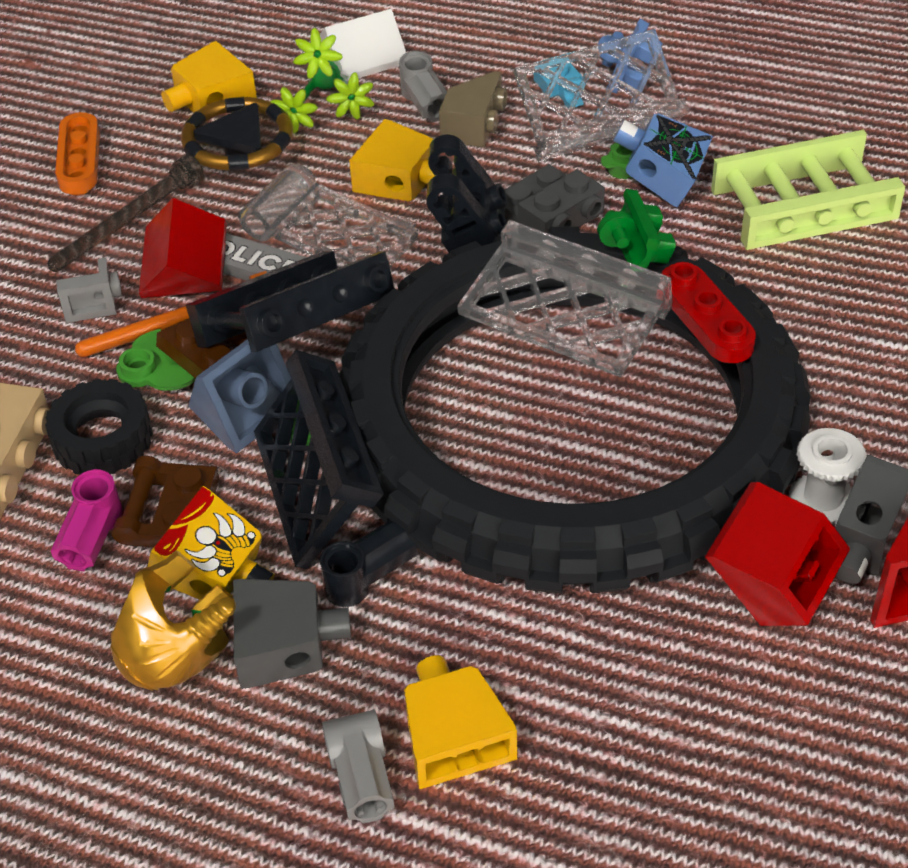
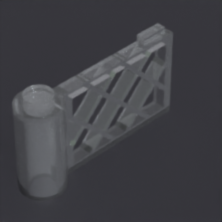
[238,163,418,268]

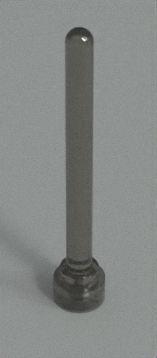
[47,154,205,272]

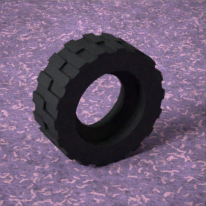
[45,379,153,475]

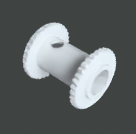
[789,428,867,525]

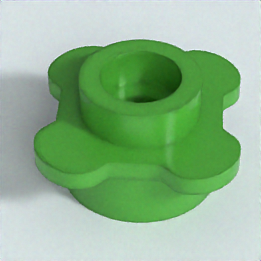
[601,143,632,179]

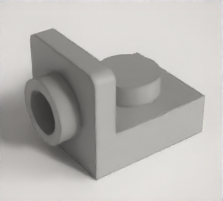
[56,258,122,323]

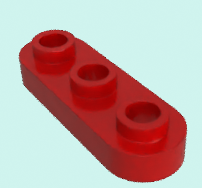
[660,262,756,363]

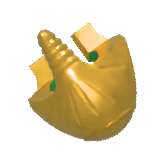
[110,550,236,690]

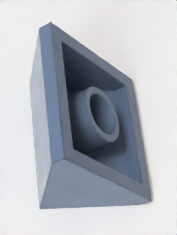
[188,339,291,453]

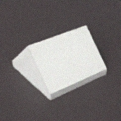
[320,8,406,81]

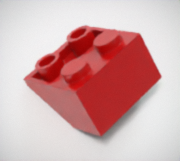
[705,482,850,626]

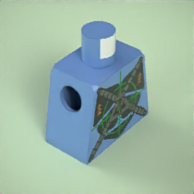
[613,113,713,207]

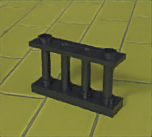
[186,251,395,352]

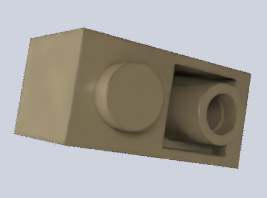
[439,71,507,148]

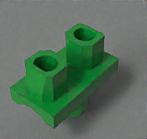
[597,189,676,275]

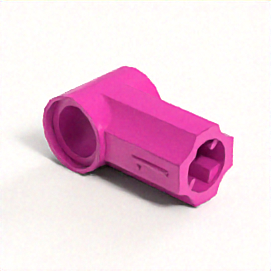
[51,469,124,572]

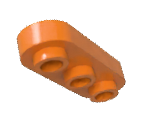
[55,112,100,196]

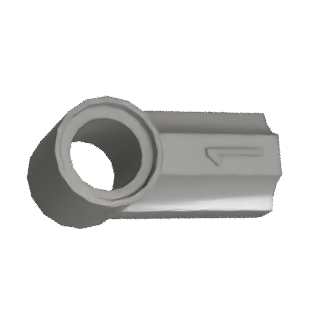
[399,51,447,123]
[322,709,395,823]

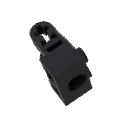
[426,134,509,253]

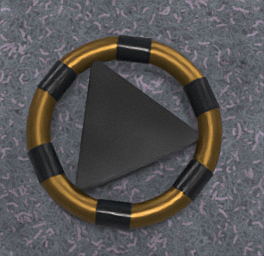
[181,97,293,171]

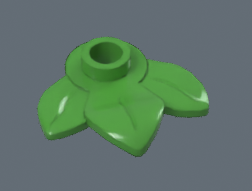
[116,329,195,391]

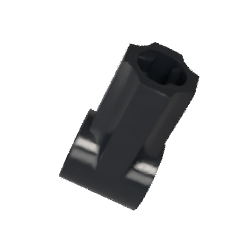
[320,521,418,607]

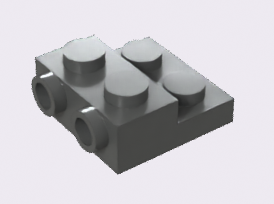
[505,164,605,235]

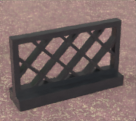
[254,350,384,569]

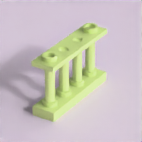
[711,130,905,250]

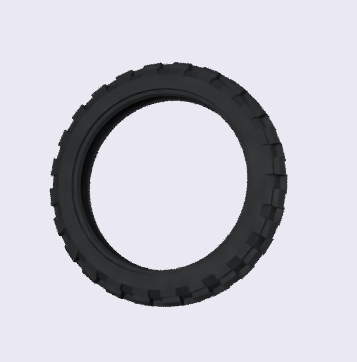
[339,227,811,593]

